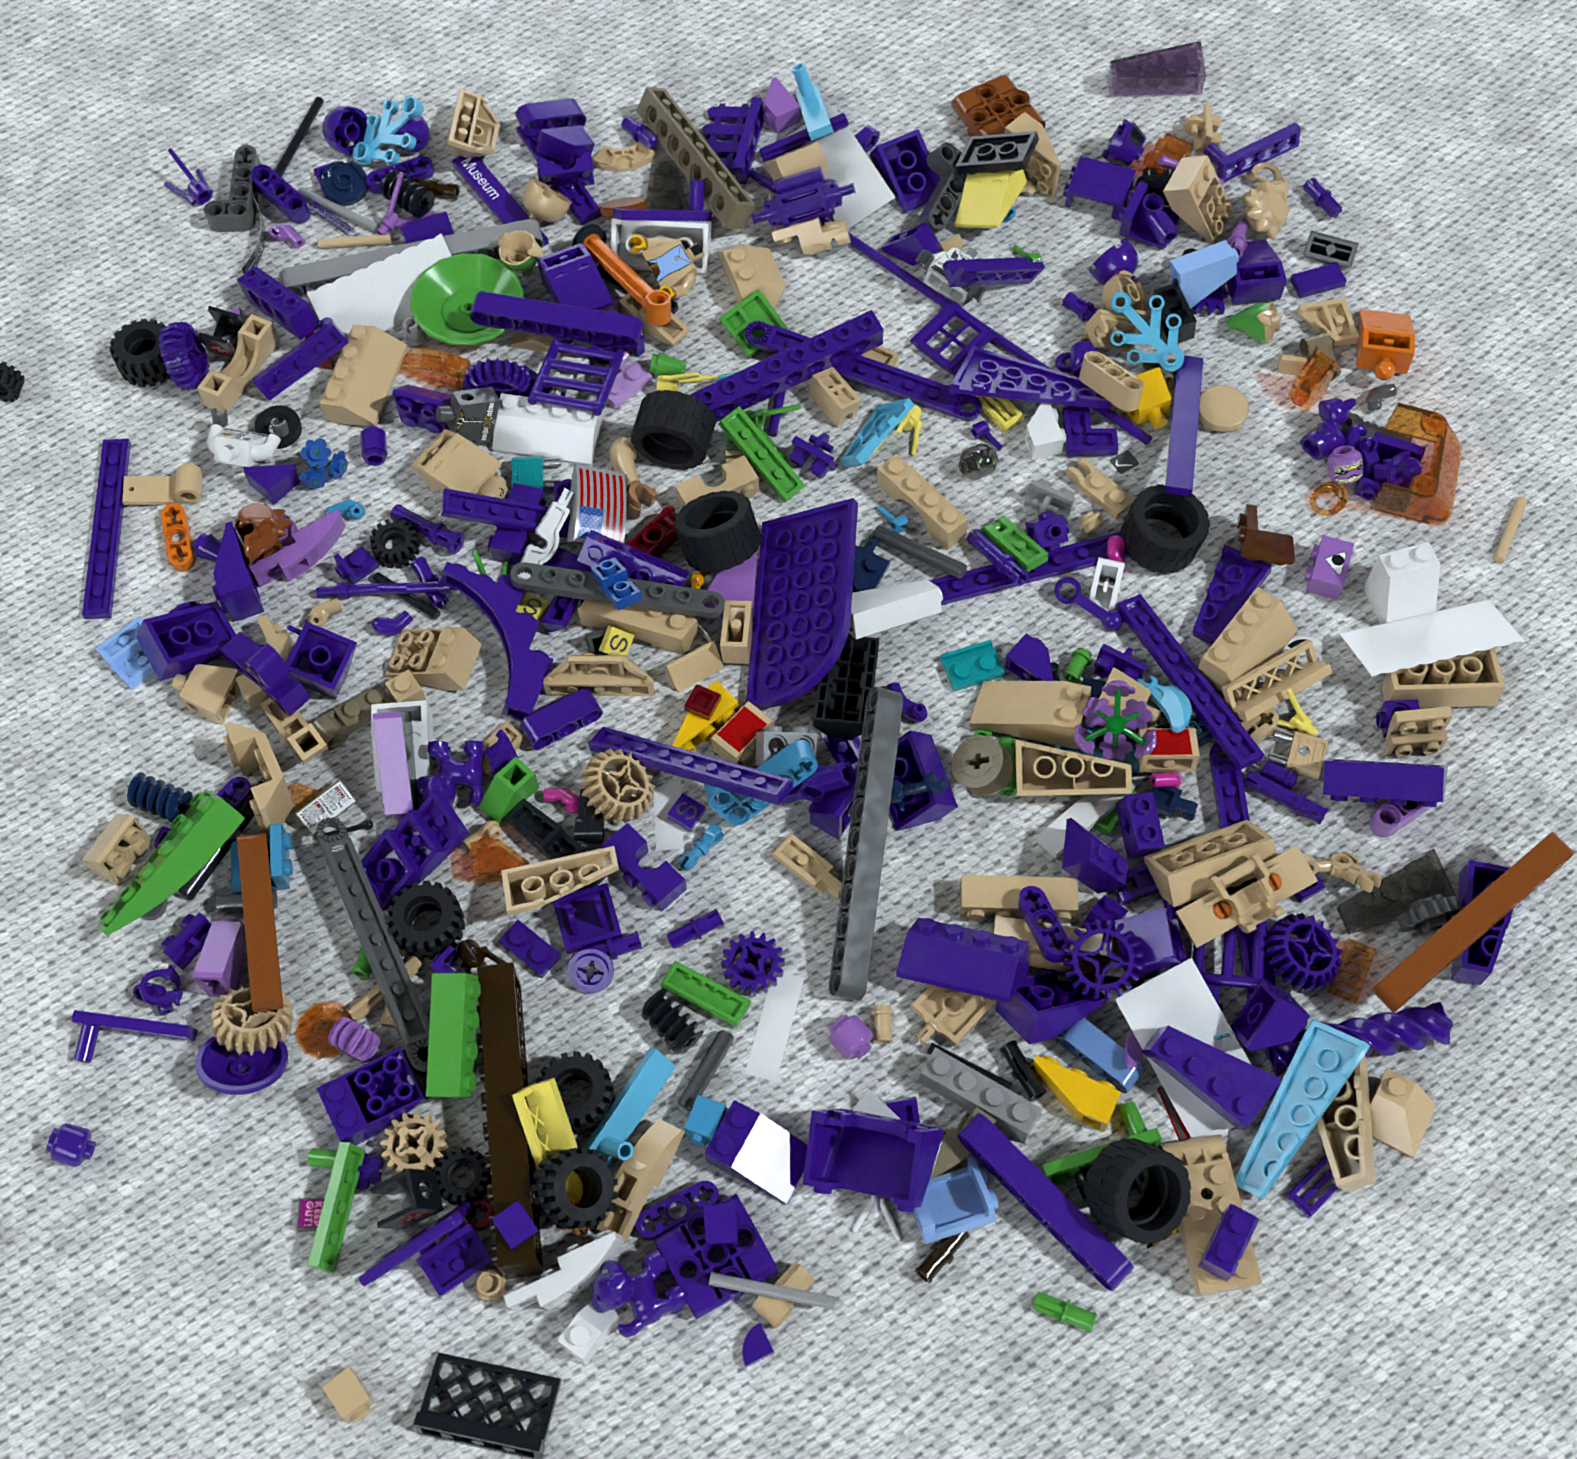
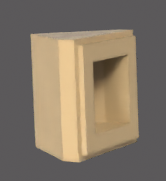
[1277,354,1307,376]

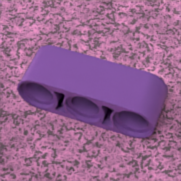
[1369,800,1432,838]

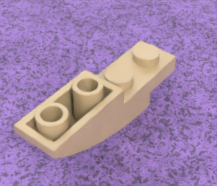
[596,1119,685,1243]

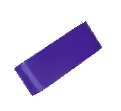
[515,98,587,136]
[251,164,311,224]
[520,688,603,750]

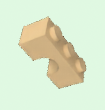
[675,455,759,508]

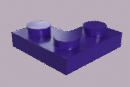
[1063,408,1119,456]

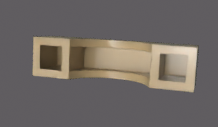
[197,314,279,414]
[877,454,968,550]

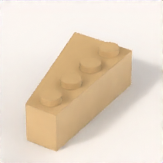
[578,600,699,655]
[1016,740,1132,797]
[1317,1055,1376,1192]

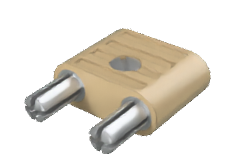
[1267,729,1328,780]

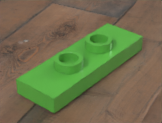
[660,961,751,1029]

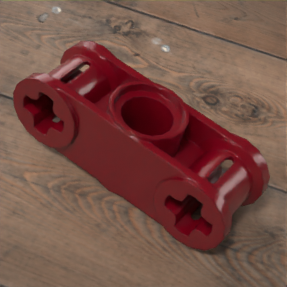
[625,506,678,558]

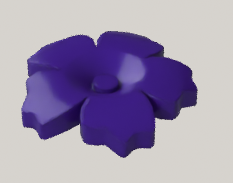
[356,1153,383,1191]

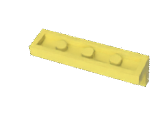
[512,1078,583,1203]

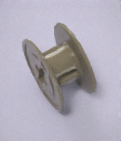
[951,735,1014,797]

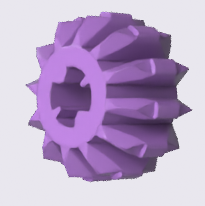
[327,1017,381,1063]

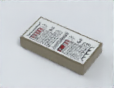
[294,779,357,836]

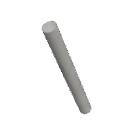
[298,187,380,233]
[709,1272,836,1310]

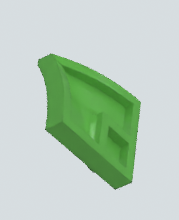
[719,289,789,359]

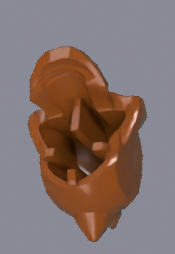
[234,503,292,566]

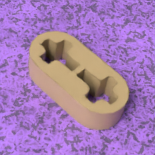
[1241,708,1279,745]

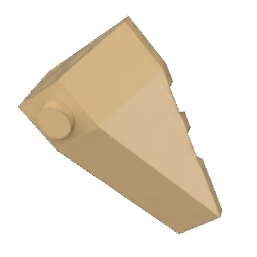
[501,846,619,915]

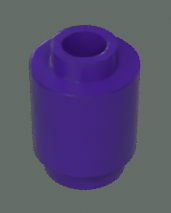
[360,426,387,466]

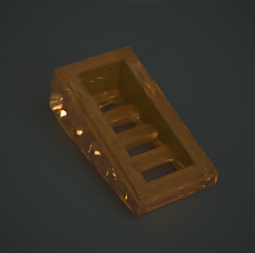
[1327,938,1377,1004]

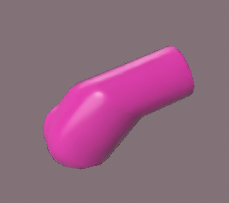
[1150,772,1183,789]

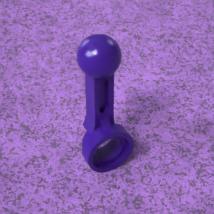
[1054,577,1123,632]

